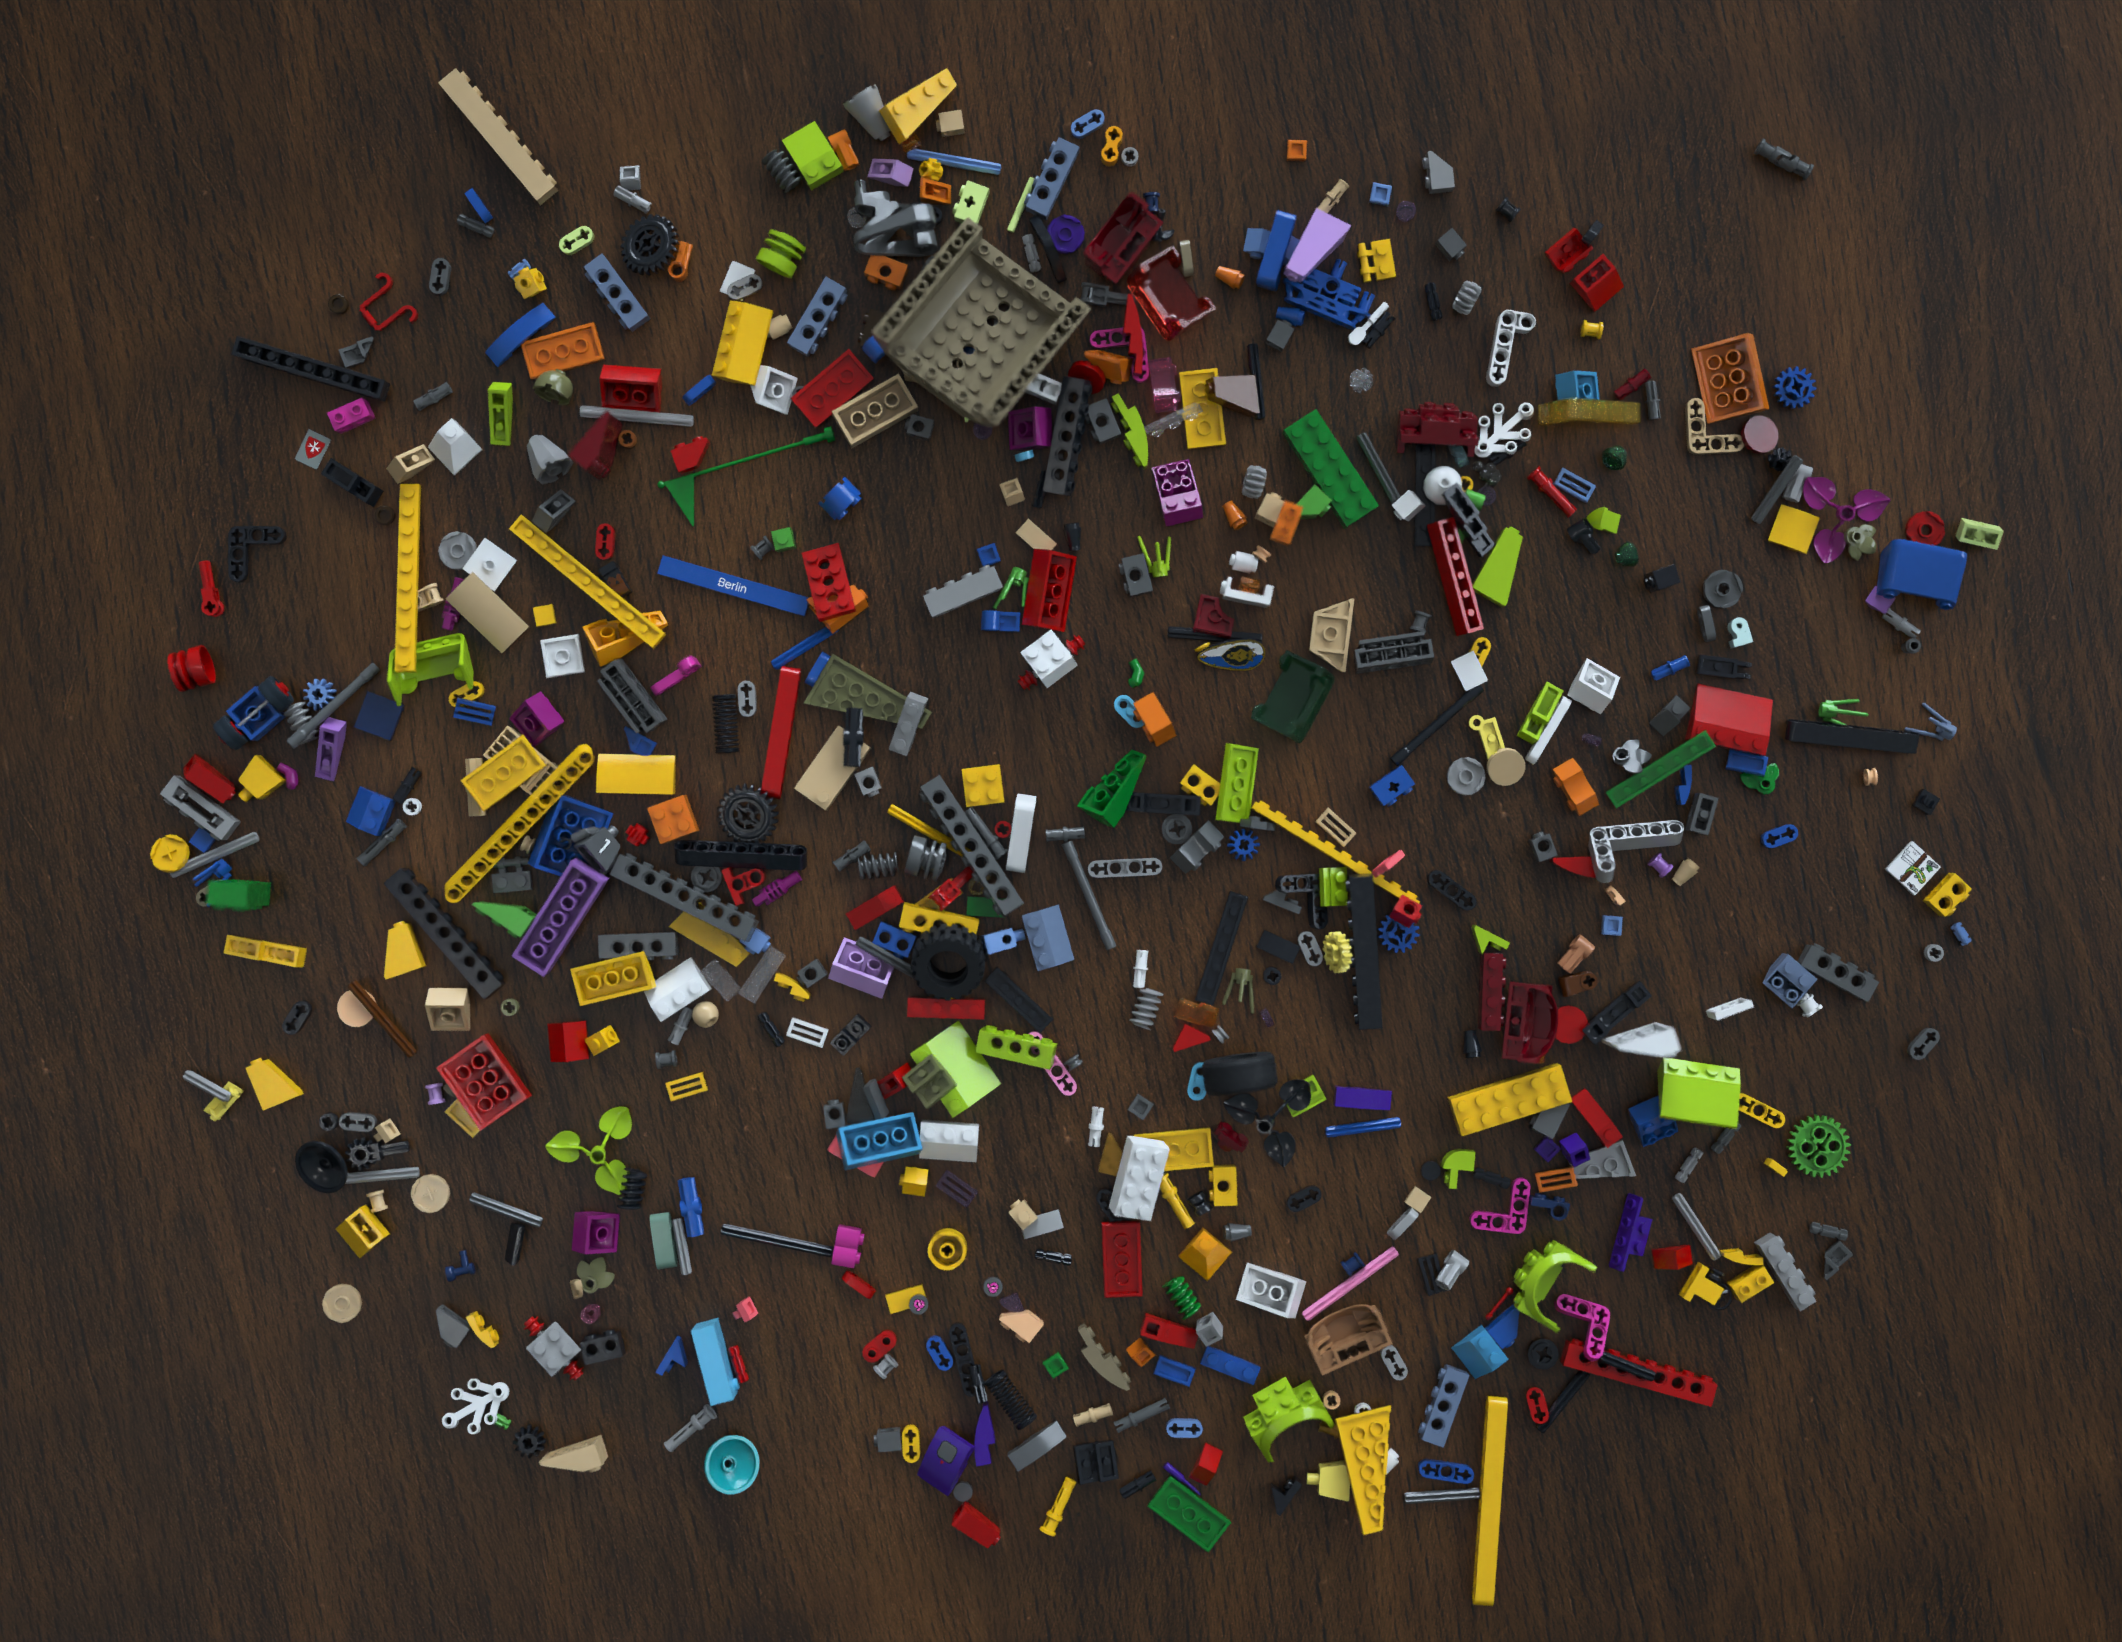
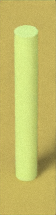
[1007,177,1035,233]

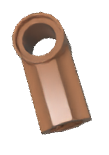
[1557,934,1595,974]

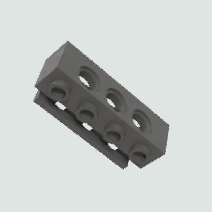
[1353,631,1434,674]
[597,658,668,734]

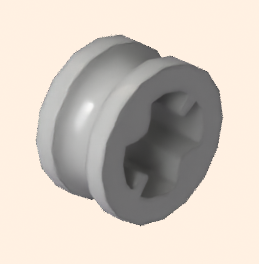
[1121,147,1138,167]
[1924,944,1944,962]
[1212,1025,1230,1044]

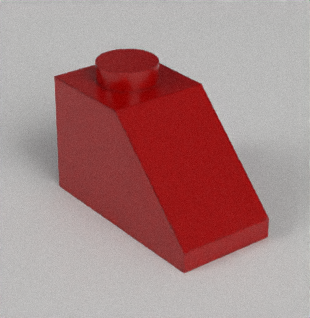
[877,1063,912,1100]

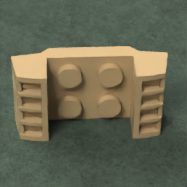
[483,725,558,798]

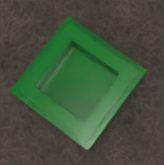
[1042,1352,1069,1379]

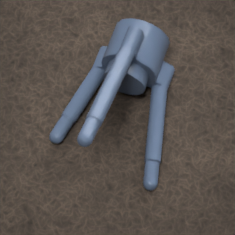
[1904,703,1957,741]

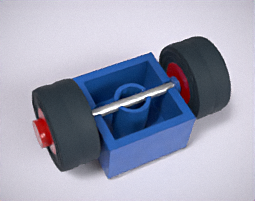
[213,676,294,751]

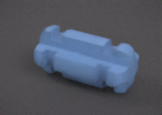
[508,259,531,280]
[1951,922,1971,946]

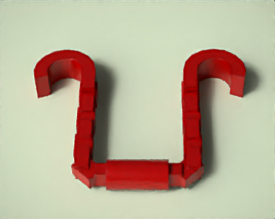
[359,273,418,331]

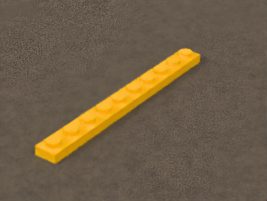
[395,484,421,673]
[509,514,666,649]
[1251,800,1420,903]

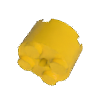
[928,1228,967,1270]

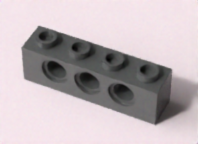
[598,932,679,960]
[1797,943,1879,1002]

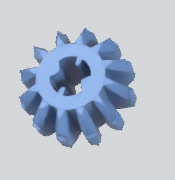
[303,679,337,711]

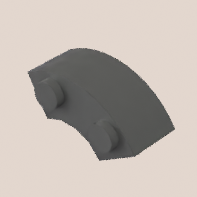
[1170,820,1224,874]

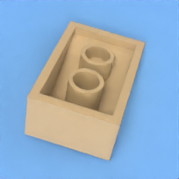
[539,1435,608,1473]

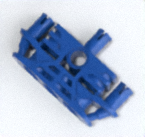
[1283,259,1375,330]

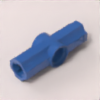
[678,1177,704,1237]

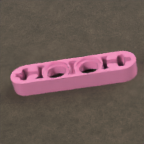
[1029,1031,1077,1096]

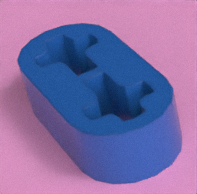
[464,188,493,224]
[682,375,716,406]
[805,652,831,688]
[1761,824,1798,848]
[926,1335,953,1371]

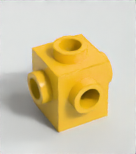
[513,267,547,299]

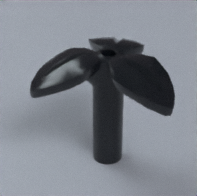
[1151,209,1175,242]

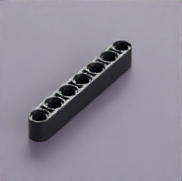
[1785,719,1920,754]
[674,840,807,871]

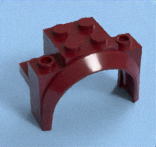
[1084,192,1164,285]

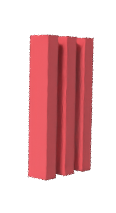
[1371,850,1405,878]

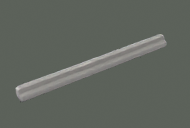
[579,405,694,427]

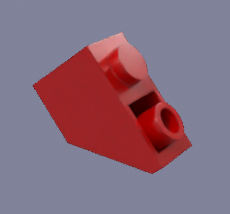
[670,436,710,474]

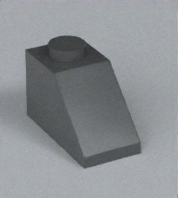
[532,489,576,533]
[1529,1103,1570,1140]
[436,1304,472,1348]

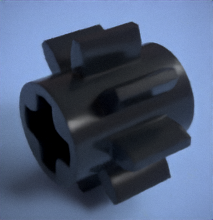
[1768,447,1792,472]

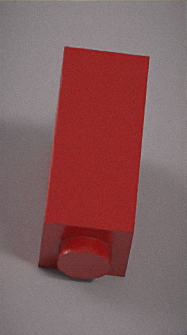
[183,754,236,803]
[951,1501,1001,1549]

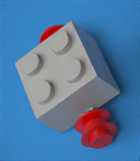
[523,1316,584,1381]

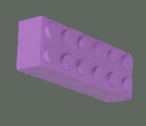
[512,858,609,977]

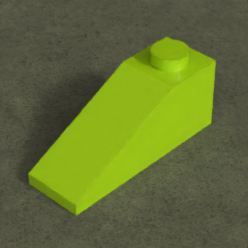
[488,382,513,446]

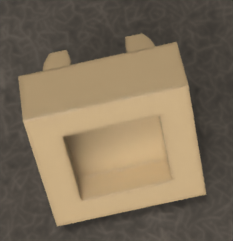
[374,1119,401,1143]

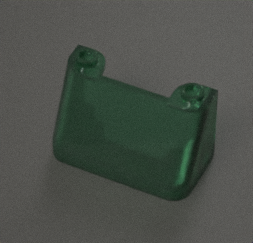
[1251,650,1335,744]

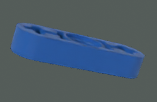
[1418,1458,1474,1484]

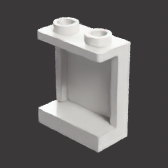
[1220,577,1274,608]

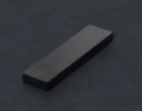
[985,967,1053,1033]

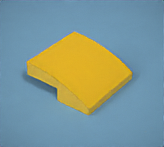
[1768,504,1820,554]

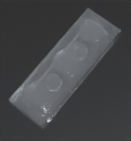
[1144,403,1203,437]
[738,945,787,1004]

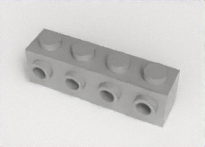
[923,565,1003,618]
[1754,1233,1817,1312]

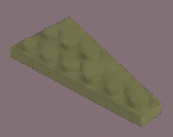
[804,654,932,729]

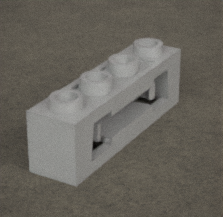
[160,775,241,841]

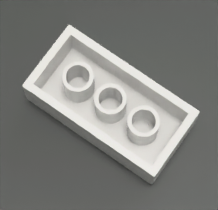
[1109,1135,1170,1221]

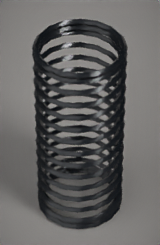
[712,694,740,753]
[984,1370,1037,1430]

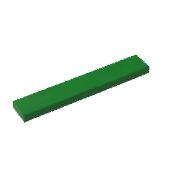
[1606,730,1716,809]

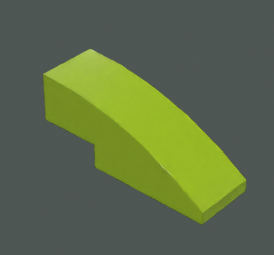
[1517,682,1563,745]

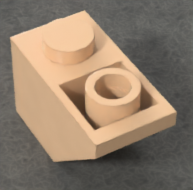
[999,1310,1044,1343]

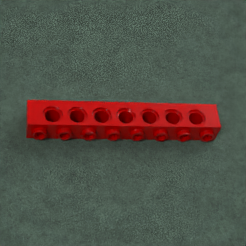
[1560,1338,1718,1407]

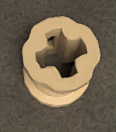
[366,1189,388,1213]

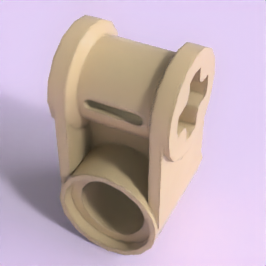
[418,583,444,612]

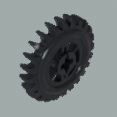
[620,214,680,276]
[717,783,779,843]

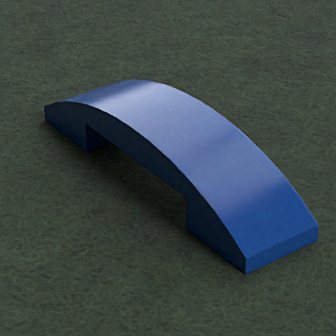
[485,303,556,367]

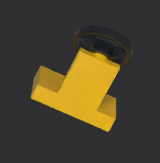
[1679,1262,1733,1310]

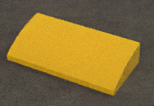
[596,754,676,794]
[570,951,656,1006]

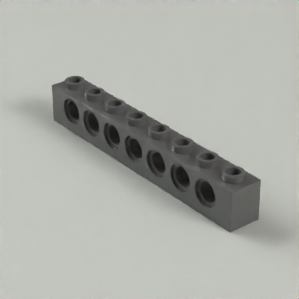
[919,775,1024,918]
[610,853,759,942]

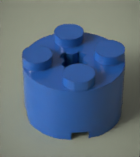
[818,477,862,520]

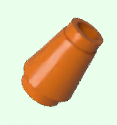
[1215,266,1245,289]
[1222,500,1248,530]

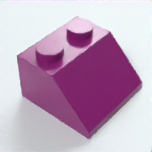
[1008,406,1052,450]
[509,692,565,747]
[572,1211,620,1254]

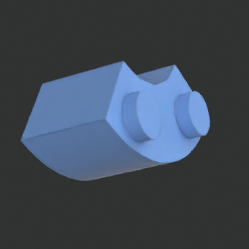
[1243,228,1300,265]

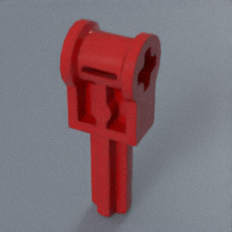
[199,560,224,617]
[928,866,973,911]

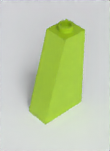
[1472,527,1523,608]

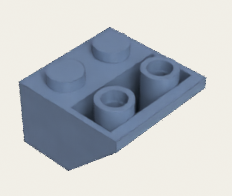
[1763,953,1818,1008]

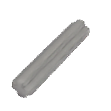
[183,1070,231,1102]
[672,1218,692,1275]

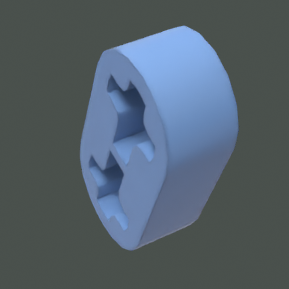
[1071,109,1105,139]
[1166,1418,1203,1438]

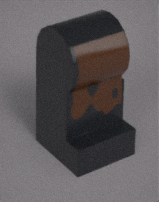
[599,561,632,598]

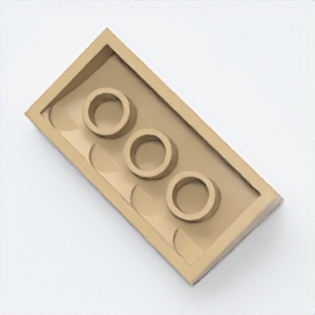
[446,572,529,653]

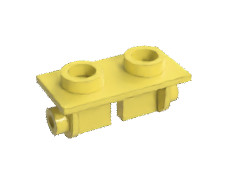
[203,1081,244,1122]

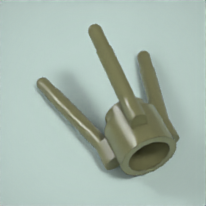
[1222,968,1254,1014]

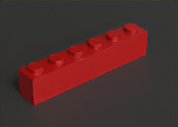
[1427,517,1484,636]

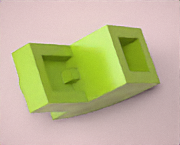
[1440,1149,1476,1189]

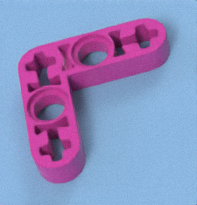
[1090,328,1149,383]
[650,656,702,696]
[1469,1177,1530,1234]
[1554,1294,1610,1361]

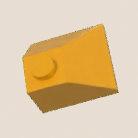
[1178,1227,1232,1281]

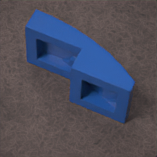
[1674,765,1692,805]

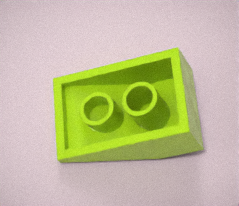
[782,121,844,190]

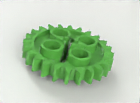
[1786,1115,1851,1178]

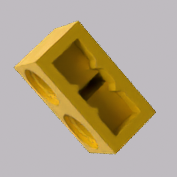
[1180,764,1220,806]
[1923,873,1972,917]

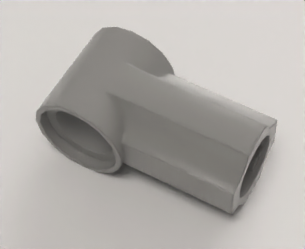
[1782,464,1813,503]
[1435,1250,1469,1291]

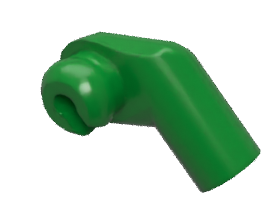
[1128,658,1144,688]

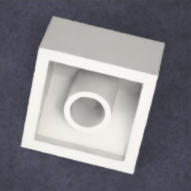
[1568,659,1620,714]

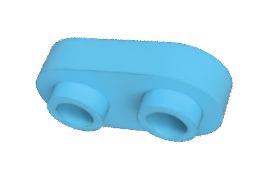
[1114,695,1144,728]
[1187,1062,1206,1101]

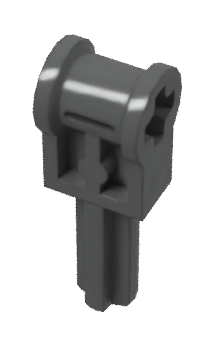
[1079,282,1136,307]

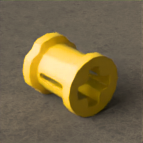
[1581,320,1603,339]

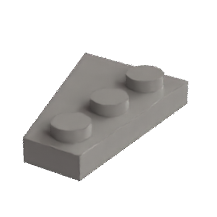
[1568,1140,1636,1179]

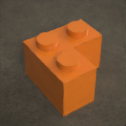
[1133,692,1176,747]

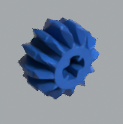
[1227,829,1260,861]

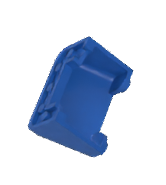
[1876,539,1967,610]

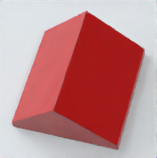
[548,1020,589,1062]

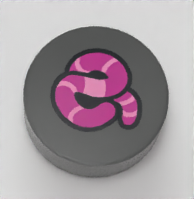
[983,1277,1003,1297]
[909,1294,929,1314]

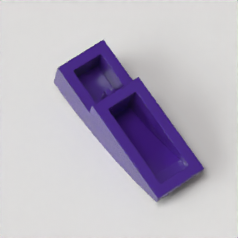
[1333,1086,1392,1110]
[974,1401,995,1467]

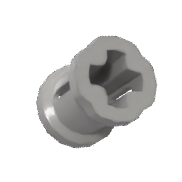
[873,1353,899,1379]

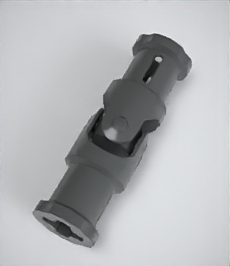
[1754,138,1814,181]

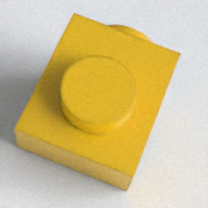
[584,1025,620,1056]

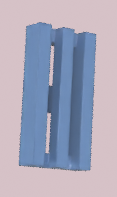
[1553,468,1596,503]

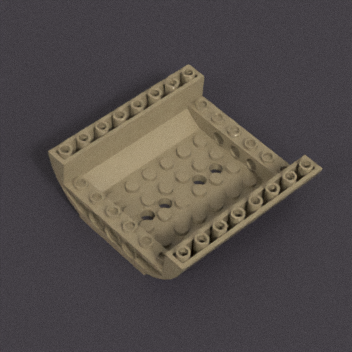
[872,217,1091,427]

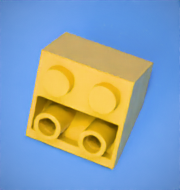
[336,1204,390,1258]

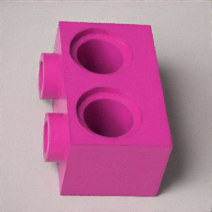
[327,398,376,434]

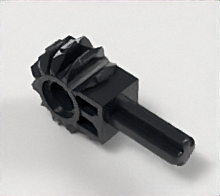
[345,1137,410,1171]

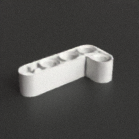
[1486,310,1536,387]
[1006,793,1036,873]

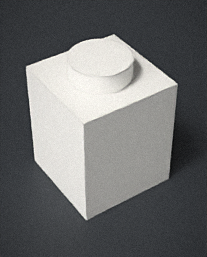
[1392,490,1426,521]

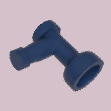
[445,1250,475,1282]

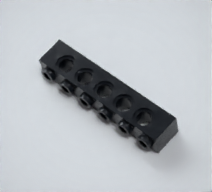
[1043,376,1092,496]

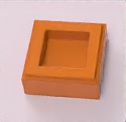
[1287,140,1307,161]

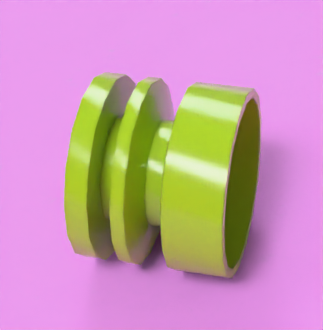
[755,229,806,278]

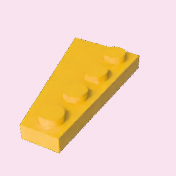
[669,902,750,967]

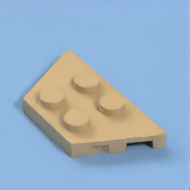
[1309,599,1354,673]

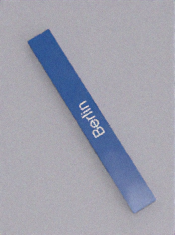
[657,555,809,617]

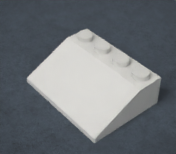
[1602,1022,1680,1058]

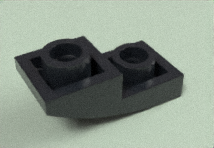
[830,1013,872,1056]

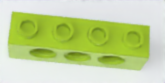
[975,1025,1057,1070]

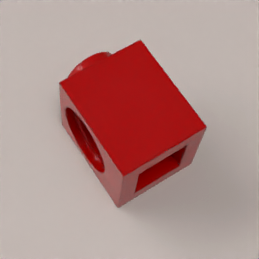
[1389,895,1422,928]

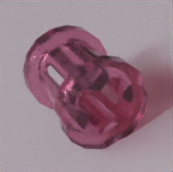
[581,1304,601,1324]

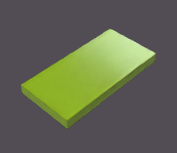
[1216,743,1259,823]

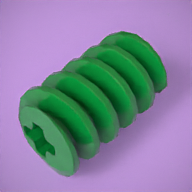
[1162,1276,1201,1320]

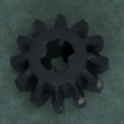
[513,1424,547,1459]

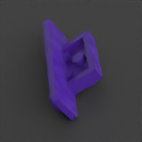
[1609,1193,1653,1272]

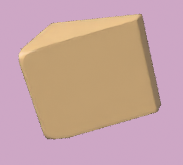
[999,478,1025,506]

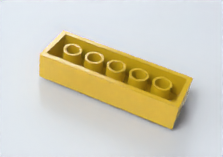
[1447,1063,1572,1136]

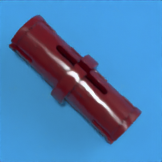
[1613,368,1652,401]

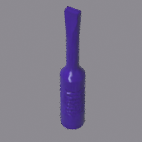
[1163,1462,1201,1496]

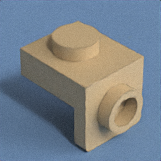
[1008,1199,1038,1230]

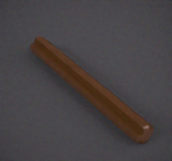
[348,980,417,1058]

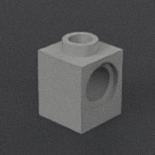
[854,767,882,798]
[1196,1312,1223,1347]

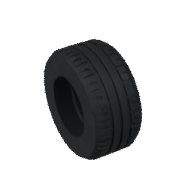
[1202,1052,1278,1096]

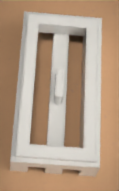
[786,1017,829,1048]

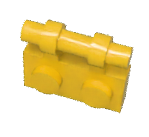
[1357,239,1396,283]

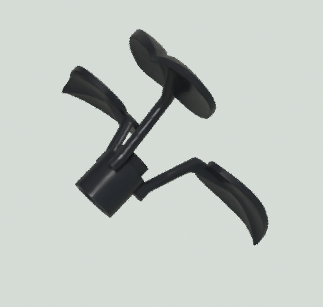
[1223,1079,1311,1167]

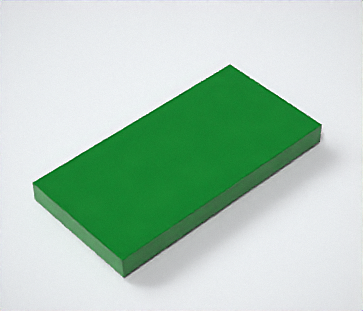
[1147,1475,1231,1553]

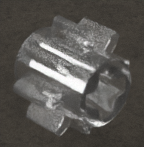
[1350,368,1373,393]

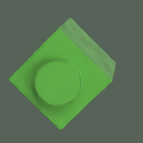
[771,527,796,552]

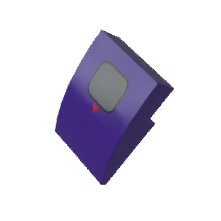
[917,1426,975,1496]

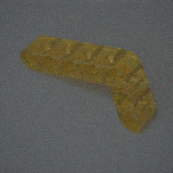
[1538,398,1641,426]

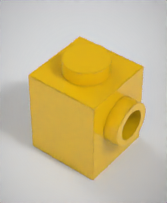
[899,1167,928,1197]

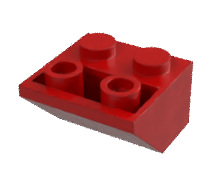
[1570,254,1624,312]

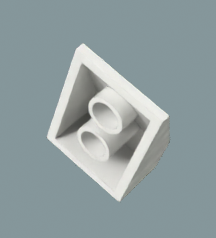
[1236,1263,1306,1318]

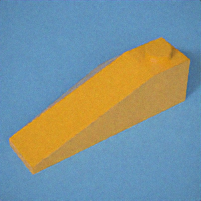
[582,611,668,667]

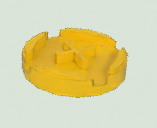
[150,834,190,873]

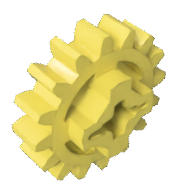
[1322,931,1352,973]

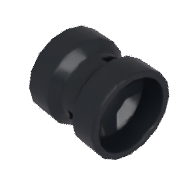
[1187,1191,1213,1217]

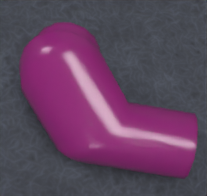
[276,762,299,790]

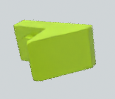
[1471,925,1510,954]

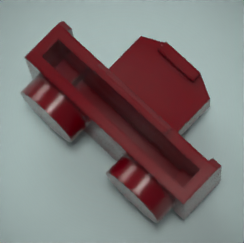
[1214,1122,1249,1153]

